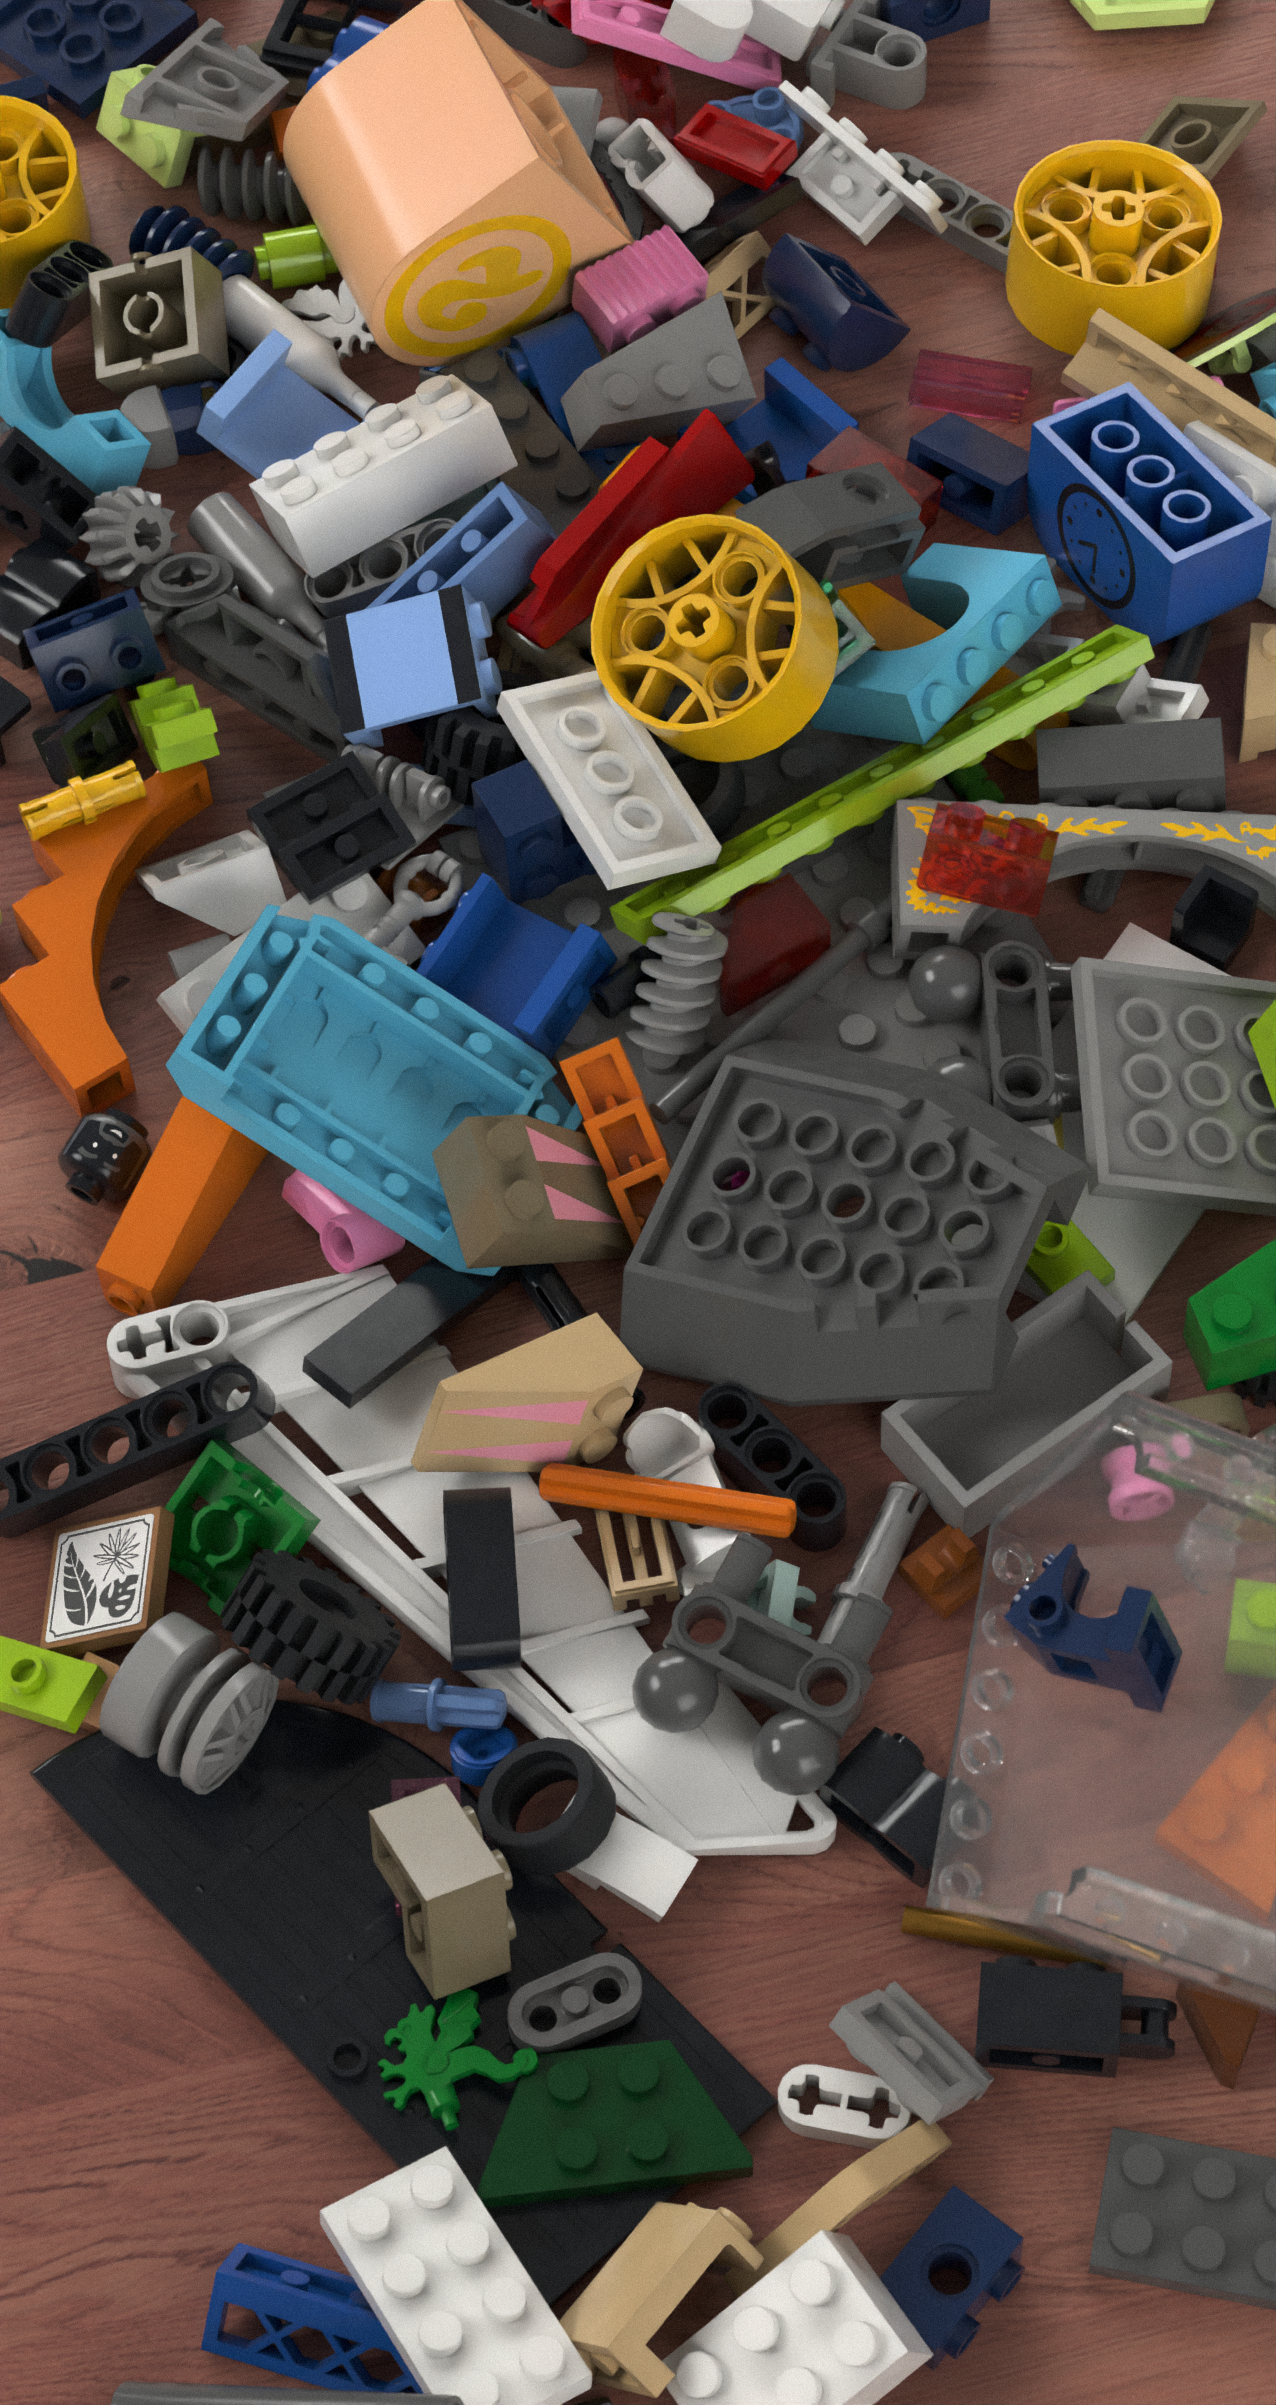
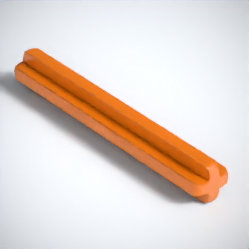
[539,1462,797,1538]

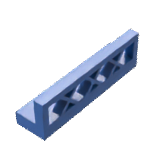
[201,2242,424,2394]

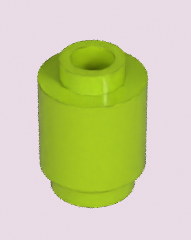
[254,224,339,290]

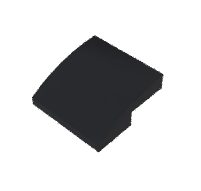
[246,751,416,905]

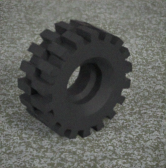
[220,1549,401,1705]

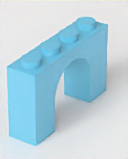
[810,543,1062,745]

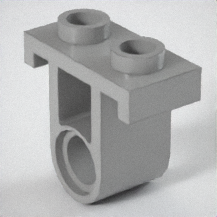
[805,0,927,110]

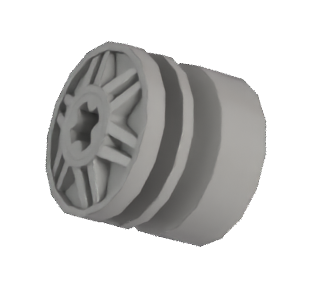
[99,1612,279,1794]

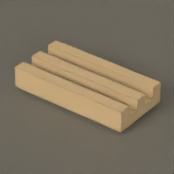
[593,1508,680,1611]

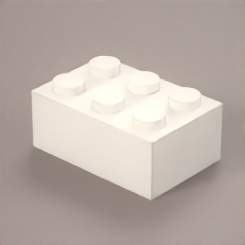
[662,2229,934,2405]

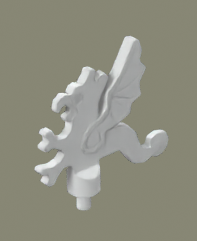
[281,279,377,361]

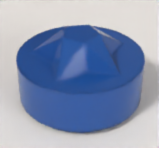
[450,1725,518,1786]

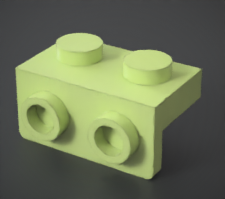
[96,64,206,189]

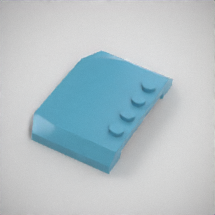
[166,904,583,1276]

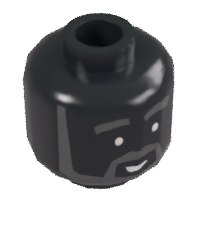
[58,1107,152,1205]

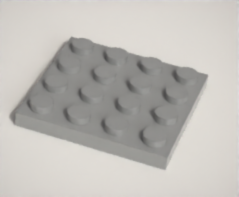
[1070,957,1276,1216]

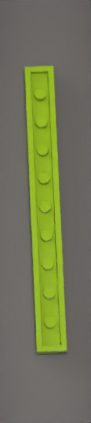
[609,624,1155,945]

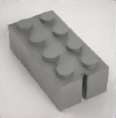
[881,1270,1173,1538]

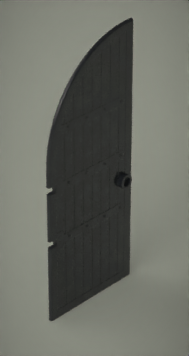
[30,1700,778,2308]

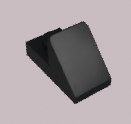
[32,693,139,789]

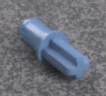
[370,1678,507,1732]

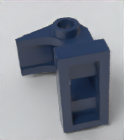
[1004,1543,1183,1713]

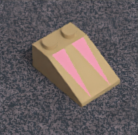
[411,1312,643,1472]

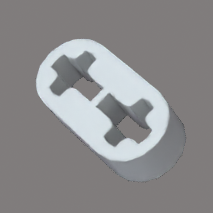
[778,2064,911,2149]

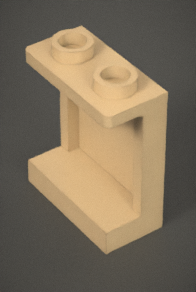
[559,2201,765,2398]

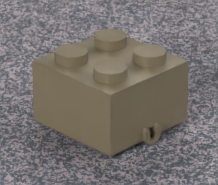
[88,246,230,400]

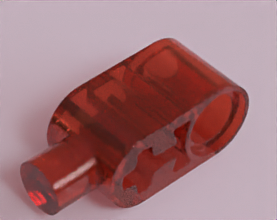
[612,47,677,147]

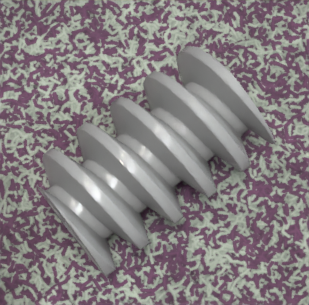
[625,912,728,1055]

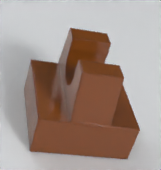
[899,1524,993,1620]

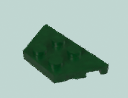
[477,2040,753,2208]

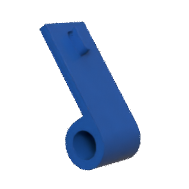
[505,311,640,482]

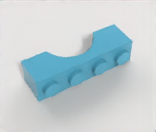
[0,308,151,496]

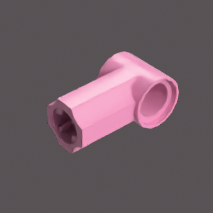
[282,1169,405,1274]

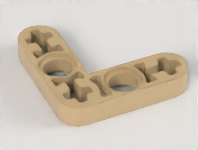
[722,2119,952,2298]

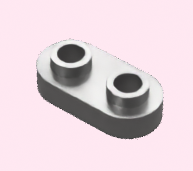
[508,1953,642,2055]

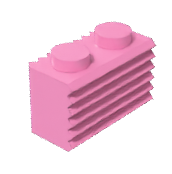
[572,225,709,352]

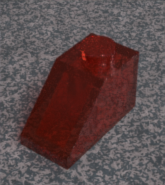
[719,873,831,1017]

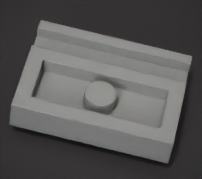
[829,1981,994,2125]

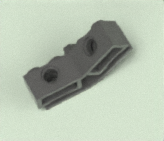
[674,462,926,603]

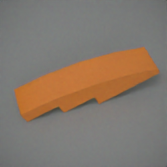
[559,1036,674,1247]

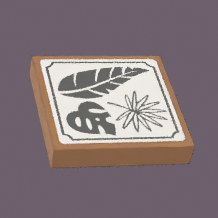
[40,1506,175,1656]

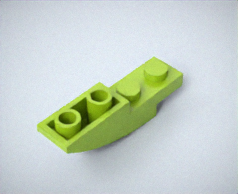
[126,676,220,773]

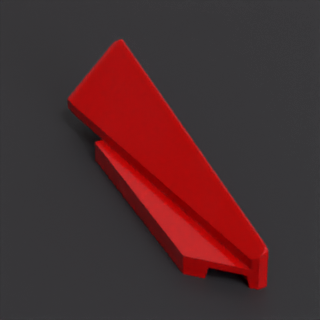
[507,408,755,649]

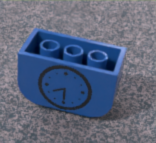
[1026,381,1272,647]

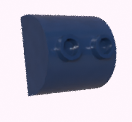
[762,233,911,372]

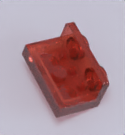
[916,802,1059,917]

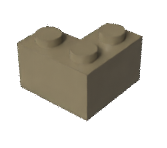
[369,1783,516,2000]

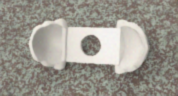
[623,1407,751,1596]

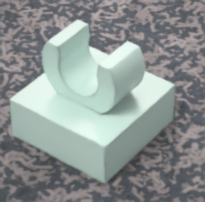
[746,1559,817,1636]

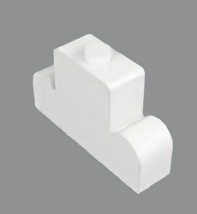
[659,0,845,63]

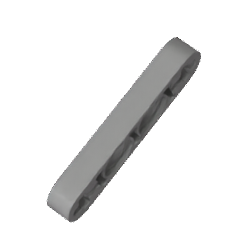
[889,152,1013,274]

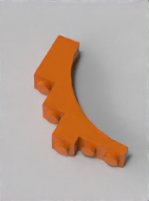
[0,761,213,1118]

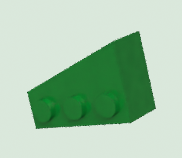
[1183,1239,1276,1391]

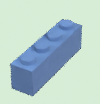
[364,481,558,619]

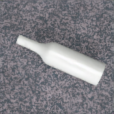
[222,274,381,420]

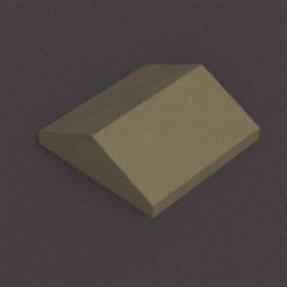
[1137,96,1268,182]

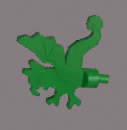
[378,1988,539,2131]

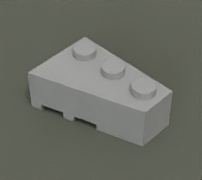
[560,291,757,452]

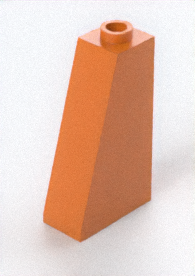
[95,1095,269,1316]

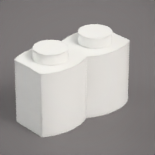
[608,118,714,233]

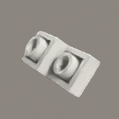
[562,1795,698,1923]

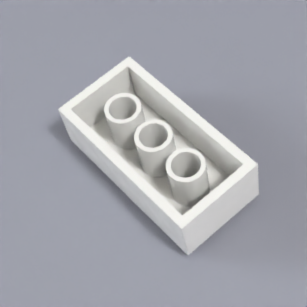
[249,374,518,578]

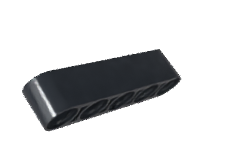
[0,1361,276,1538]

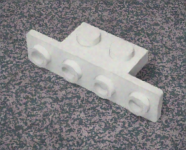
[778,80,948,246]

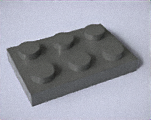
[1088,2127,1276,2310]

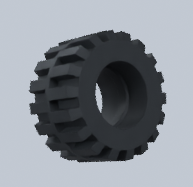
[421,670,542,806]

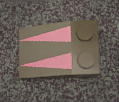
[432,1114,634,1269]

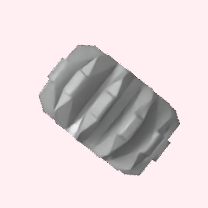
[79,486,180,587]

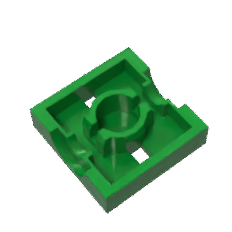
[164,1439,321,1619]

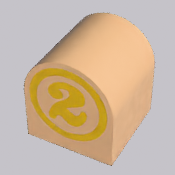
[283,0,635,367]

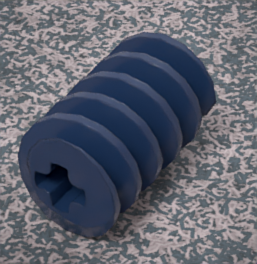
[129,206,254,282]

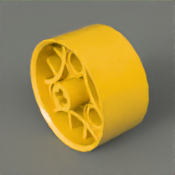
[0,95,91,309]
[1005,140,1223,356]
[591,514,839,763]

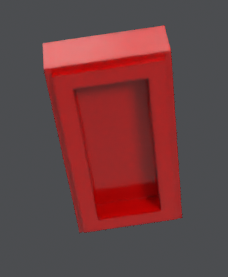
[674,103,798,192]

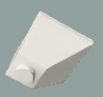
[135,829,287,936]

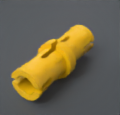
[18,760,147,841]

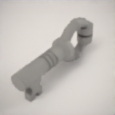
[364,850,464,967]

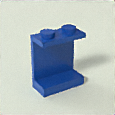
[677,357,859,505]
[416,873,618,1061]

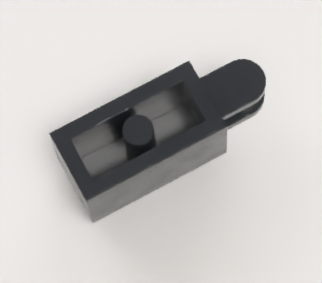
[975,1956,1177,2078]

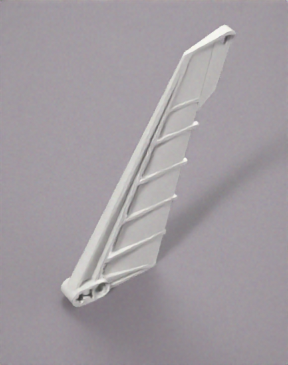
[107,1264,837,1856]

